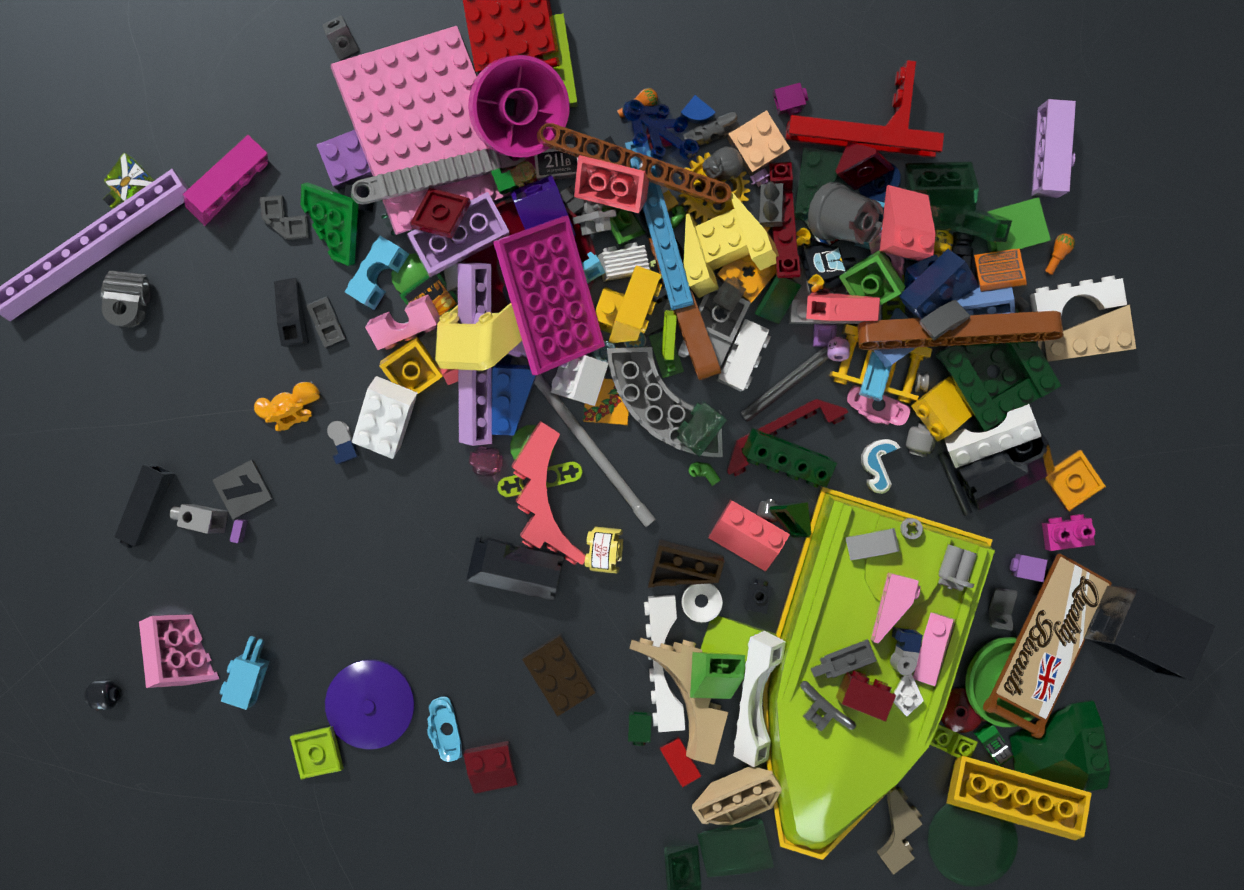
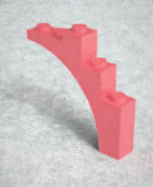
[511,421,586,565]

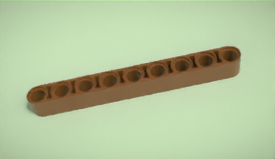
[537,123,731,204]
[857,311,1064,350]

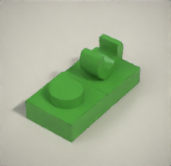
[649,332,684,379]

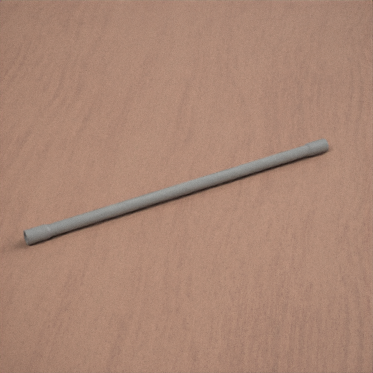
[513,356,656,527]

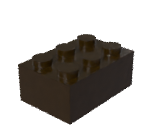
[522,633,596,717]

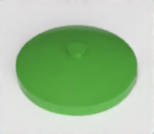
[966,637,1035,727]

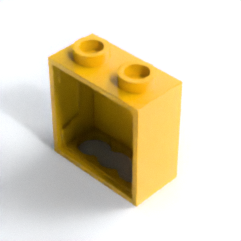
[911,376,974,442]

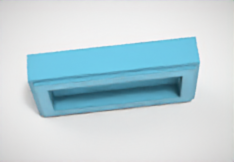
[859,352,892,402]

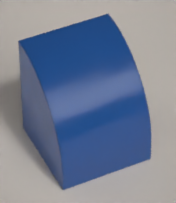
[680,95,716,124]

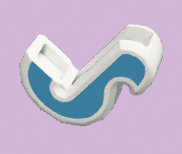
[861,439,901,494]

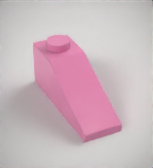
[871,572,921,643]
[913,612,956,686]

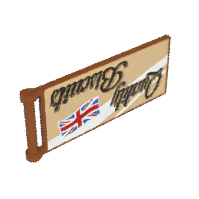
[983,554,1112,738]

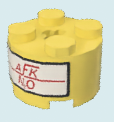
[585,527,623,574]

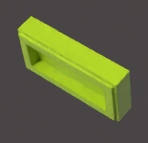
[662,310,677,360]

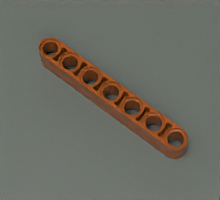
[648,238,721,380]

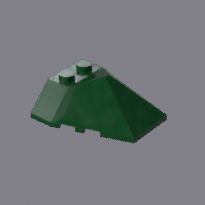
[1009,700,1110,792]

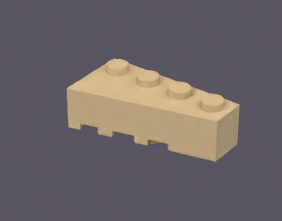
[1038,304,1136,362]

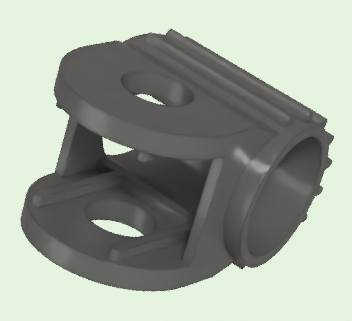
[101,271,150,328]

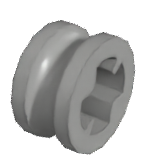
[914,372,929,392]
[900,518,923,539]

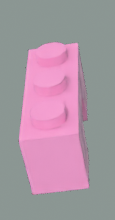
[365,295,440,350]

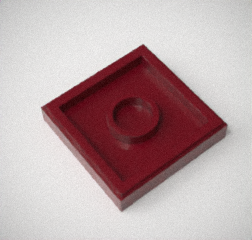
[410,188,471,239]

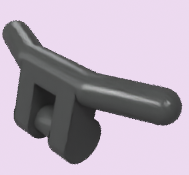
[800,681,856,732]

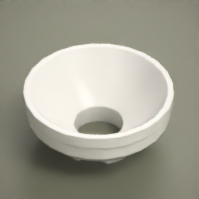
[682,584,722,623]

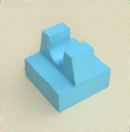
[581,252,605,283]

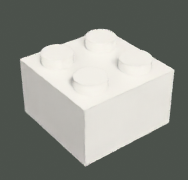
[550,355,608,406]

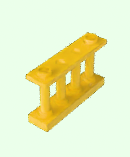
[829,324,932,404]

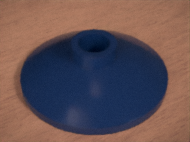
[859,162,901,202]

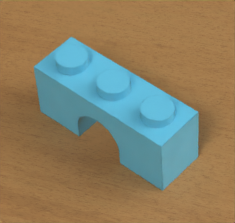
[345,235,409,310]

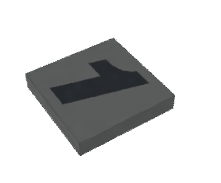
[212,460,273,520]

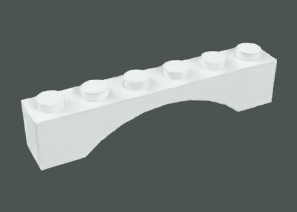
[644,594,685,732]
[733,631,786,767]

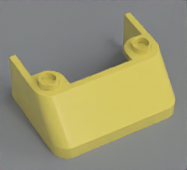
[435,303,522,371]

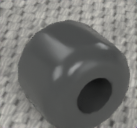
[756,499,778,523]

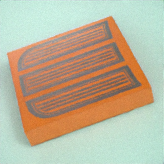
[974,248,1027,291]

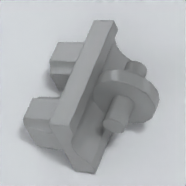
[573,200,616,235]

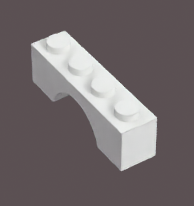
[1029,276,1127,314]
[944,404,1041,468]

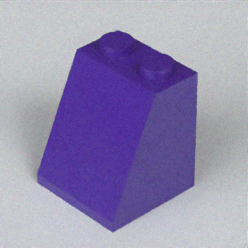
[510,175,576,235]

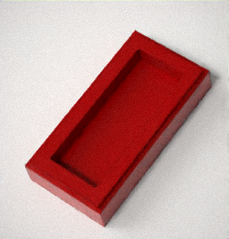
[660,737,701,787]

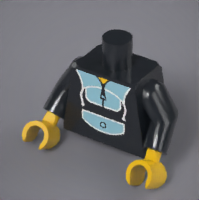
[796,228,856,294]

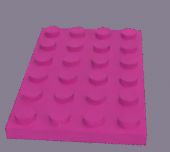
[493,216,605,375]

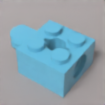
[220,636,270,710]

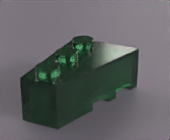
[794,148,843,221]

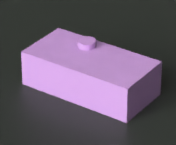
[1032,99,1076,198]
[407,192,509,277]

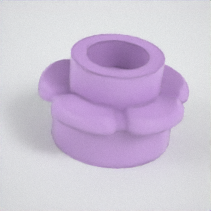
[750,168,770,187]

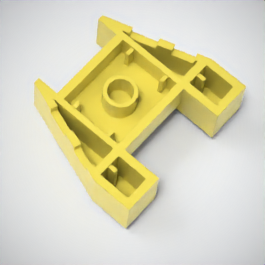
[683,193,779,298]

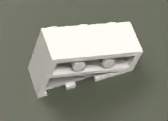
[716,319,771,392]

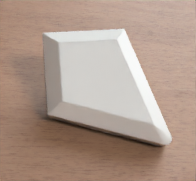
[894,674,924,716]

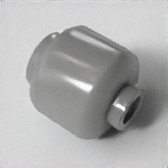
[906,423,936,457]

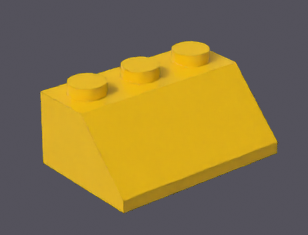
[608,265,662,343]

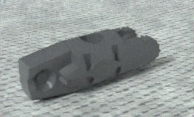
[683,112,740,149]

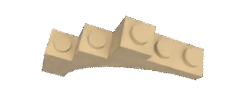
[629,638,728,765]

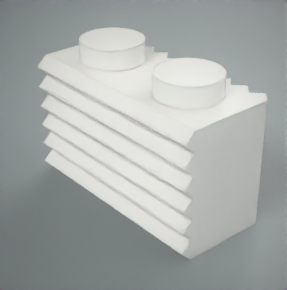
[598,242,650,282]

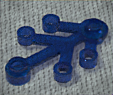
[622,99,699,160]

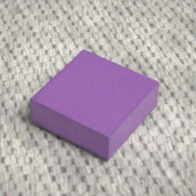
[813,324,837,347]
[230,519,248,543]

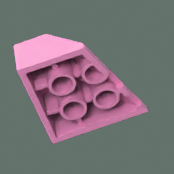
[139,615,219,688]

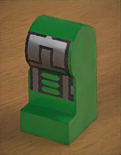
[973,722,1014,766]

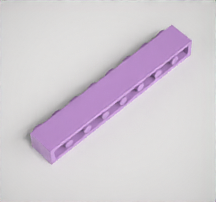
[458,263,492,446]

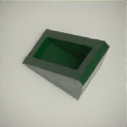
[769,502,811,538]

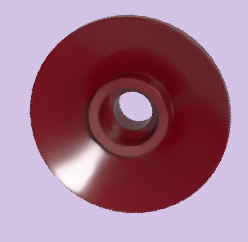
[941,688,983,733]

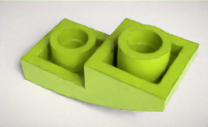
[930,724,978,758]

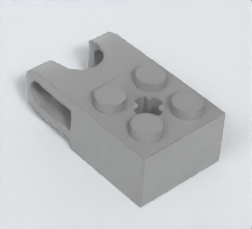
[678,288,751,367]

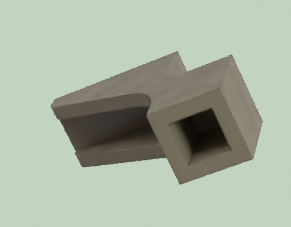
[877,787,923,875]

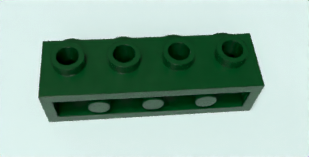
[742,428,837,488]

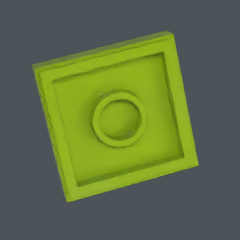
[290,726,344,779]

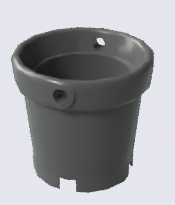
[808,182,883,244]

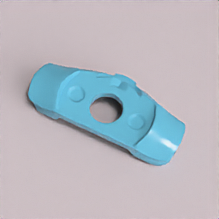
[427,697,462,762]

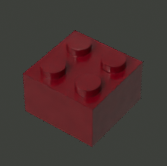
[836,670,896,722]

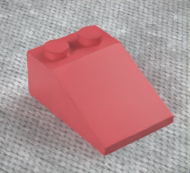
[880,185,936,261]

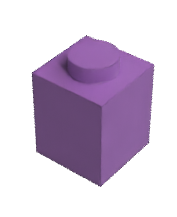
[1010,554,1047,582]

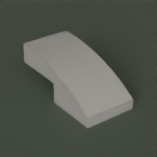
[846,528,900,560]

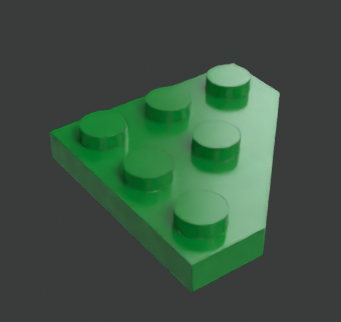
[300,182,358,266]

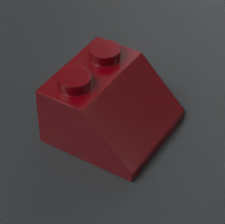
[464,741,518,794]

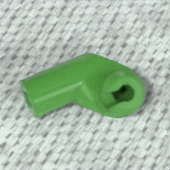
[670,205,686,229]

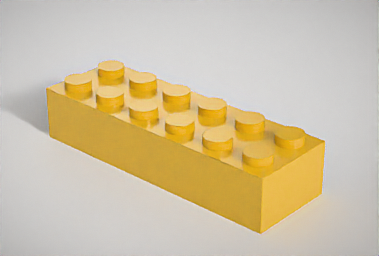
[947,756,1092,840]

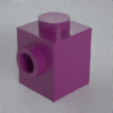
[773,83,808,115]

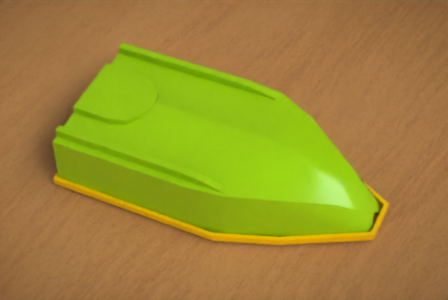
[763,487,995,860]

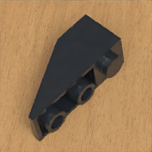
[274,278,308,347]

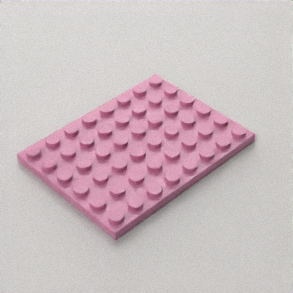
[330,26,519,235]

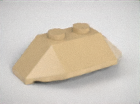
[692,766,782,825]

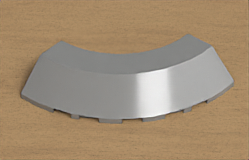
[607,346,723,457]

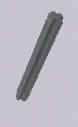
[741,346,829,421]

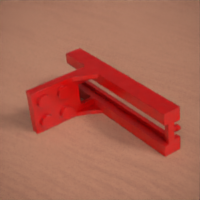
[785,60,944,159]

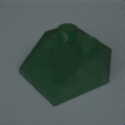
[677,401,727,457]

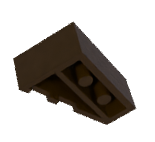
[648,540,724,588]

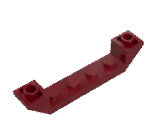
[769,162,801,278]
[726,399,848,476]

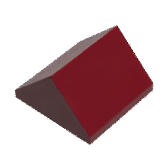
[836,142,894,190]

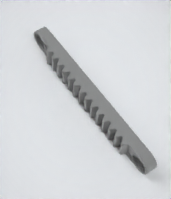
[351,148,526,204]

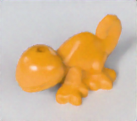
[254,382,320,431]

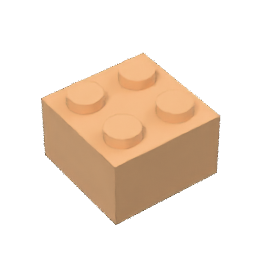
[727,110,790,176]

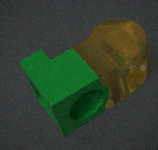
[491,161,537,195]

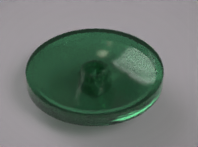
[928,804,1018,887]

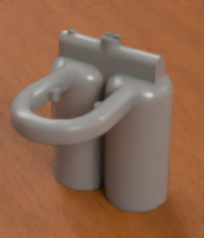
[938,544,977,591]

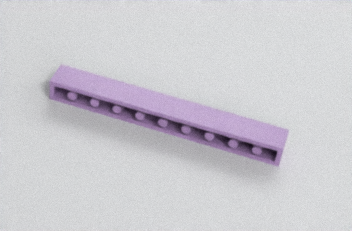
[0,169,189,321]

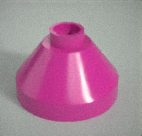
[468,55,570,157]

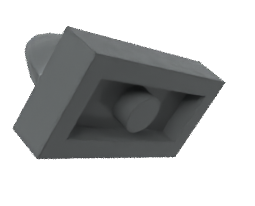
[759,181,784,227]

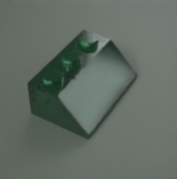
[905,162,979,212]

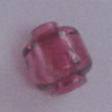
[469,446,503,477]

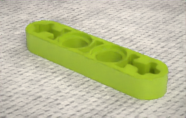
[498,461,582,497]

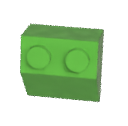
[839,250,906,305]

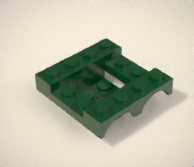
[936,308,1062,432]

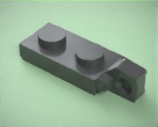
[811,639,877,678]

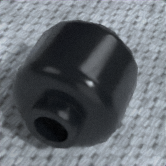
[84,680,121,710]

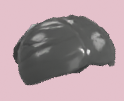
[702,146,744,180]

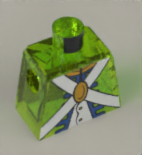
[103,153,155,208]

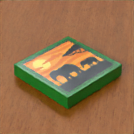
[399,273,458,321]

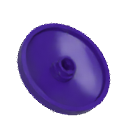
[325,659,415,749]

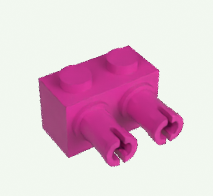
[1042,514,1095,551]

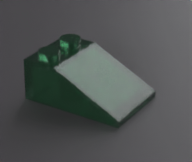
[697,818,774,877]

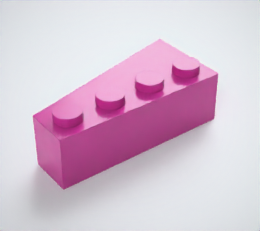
[183,135,268,226]

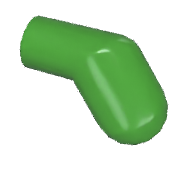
[689,462,721,486]

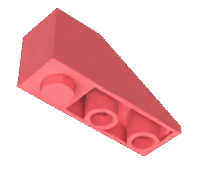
[806,292,880,321]

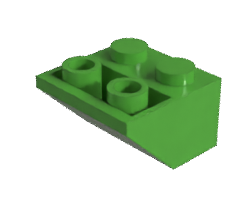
[690,652,745,699]

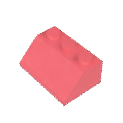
[574,155,649,213]
[708,500,790,571]

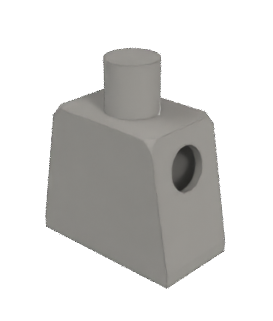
[170,504,229,534]

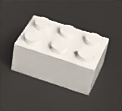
[352,376,418,459]

